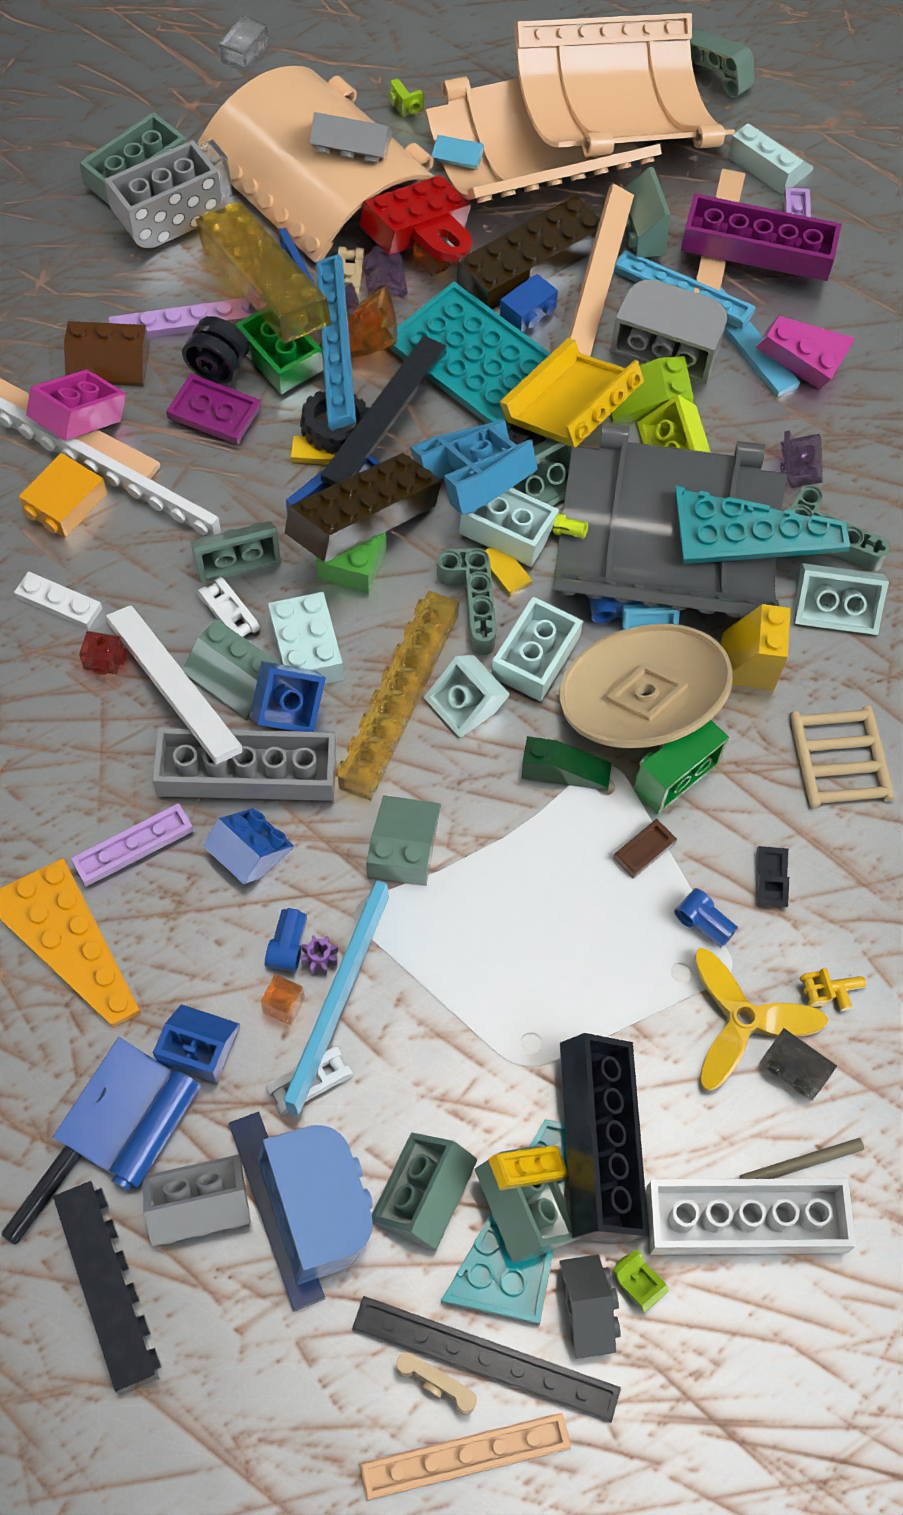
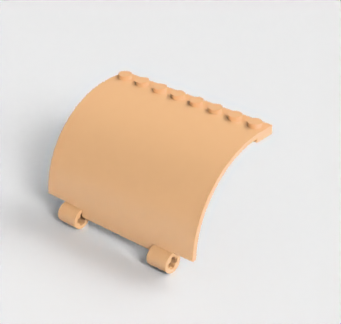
[514,13,735,157]
[197,65,434,263]
[425,76,662,203]

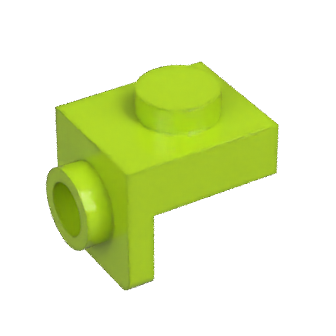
[388,78,424,118]
[613,1249,669,1312]

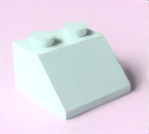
[423,655,510,737]

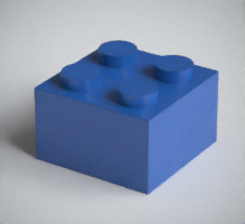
[249,661,326,732]

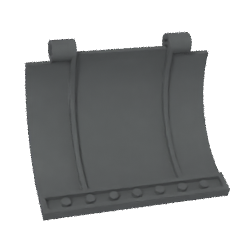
[553,423,787,618]

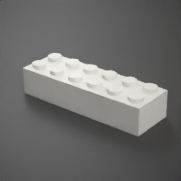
[646,1178,856,1255]

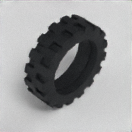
[300,391,369,454]

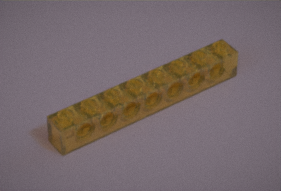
[335,590,459,801]

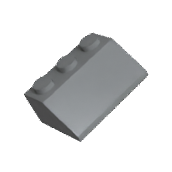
[309,112,392,163]
[143,1154,251,1246]

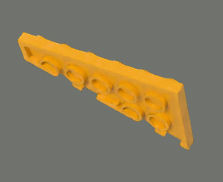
[0,858,141,1028]

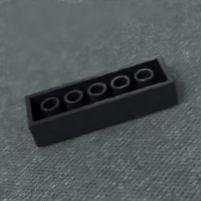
[560,1033,649,1244]

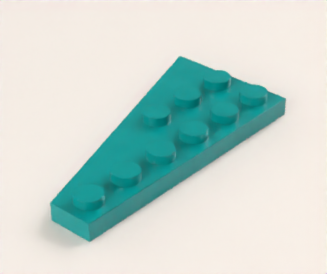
[675,486,850,564]
[441,1119,568,1325]

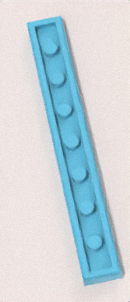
[283,881,389,1116]

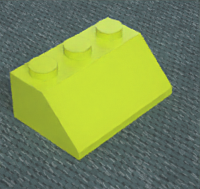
[637,395,711,453]

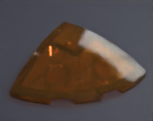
[319,285,397,358]

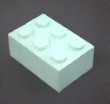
[268,592,344,684]
[491,597,583,702]

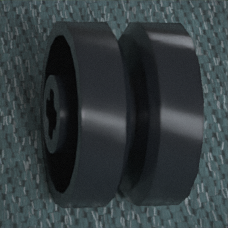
[182,316,249,384]

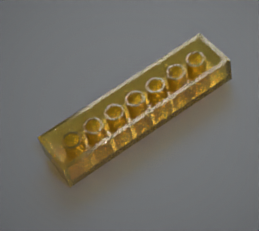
[195,202,332,343]

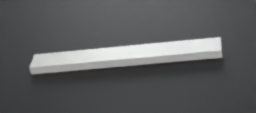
[106,605,243,765]

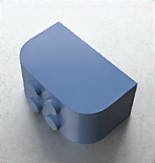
[257,1125,373,1285]

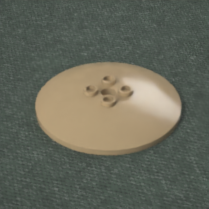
[560,624,733,748]

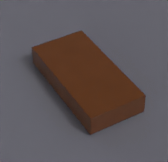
[613,819,677,879]

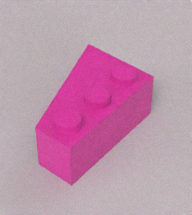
[756,316,855,390]

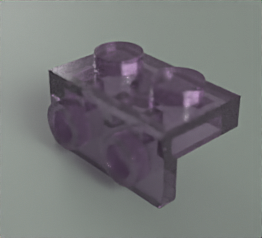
[363,245,408,300]
[780,430,823,488]

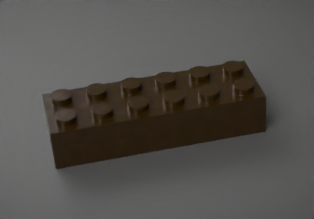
[457,195,600,310]
[284,453,442,563]

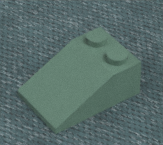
[366,795,441,886]

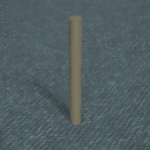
[740,1138,864,1179]

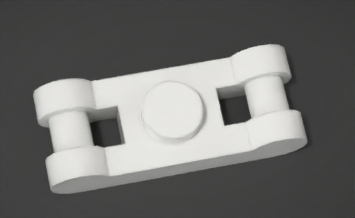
[197,577,260,638]
[266,1047,354,1115]

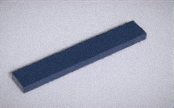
[229,1111,325,1312]

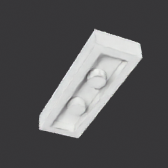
[14,571,102,630]

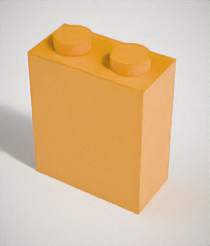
[18,453,107,538]

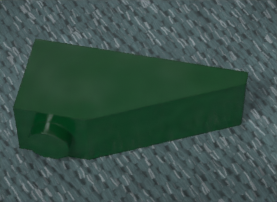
[521,736,612,791]

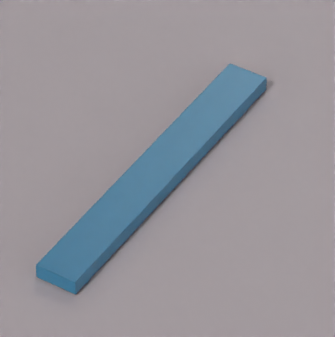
[316,254,356,430]

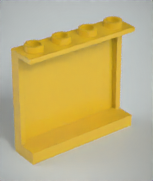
[500,338,644,448]

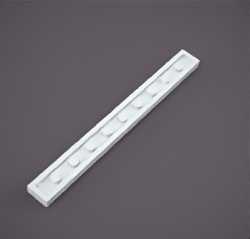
[0,397,221,536]

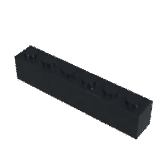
[53,1181,162,1396]

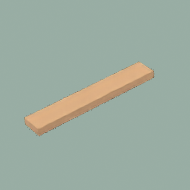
[360,1412,571,1501]

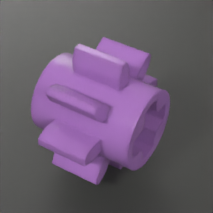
[301,935,338,975]

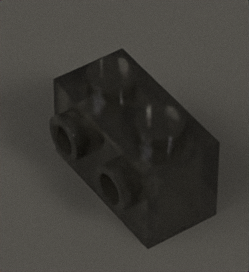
[759,1028,837,1100]

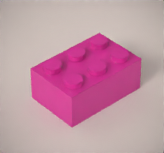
[26,369,126,441]

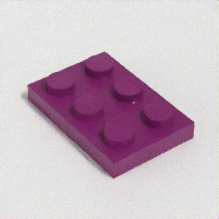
[166,373,261,445]

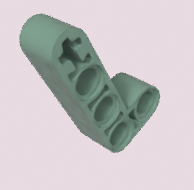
[690,28,755,98]
[790,485,890,571]
[437,548,497,655]

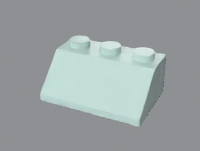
[728,123,814,195]
[459,488,559,567]
[794,563,889,635]

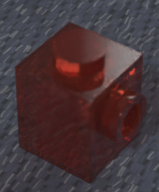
[79,631,126,675]

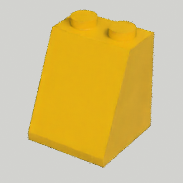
[721,604,791,691]

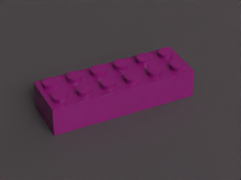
[681,193,842,281]

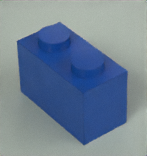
[500,273,558,332]

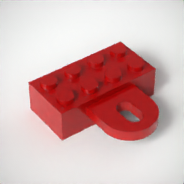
[359,175,472,262]

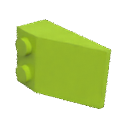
[611,356,694,423]

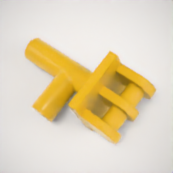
[799,968,866,1011]

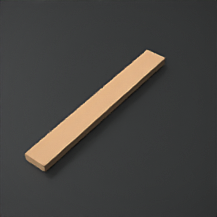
[694,169,746,293]
[567,184,634,356]
[0,378,160,479]

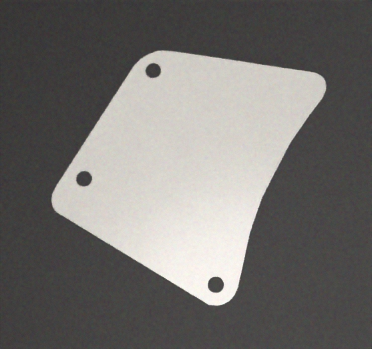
[353,766,732,1066]

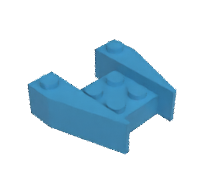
[410,420,538,515]

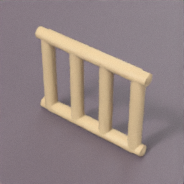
[790,705,895,809]

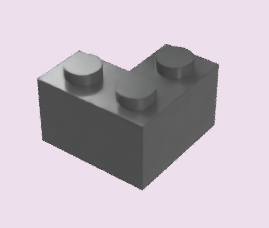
[559,1254,621,1359]

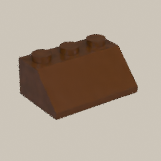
[64,321,150,386]

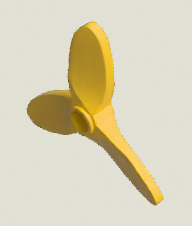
[695,948,828,1092]

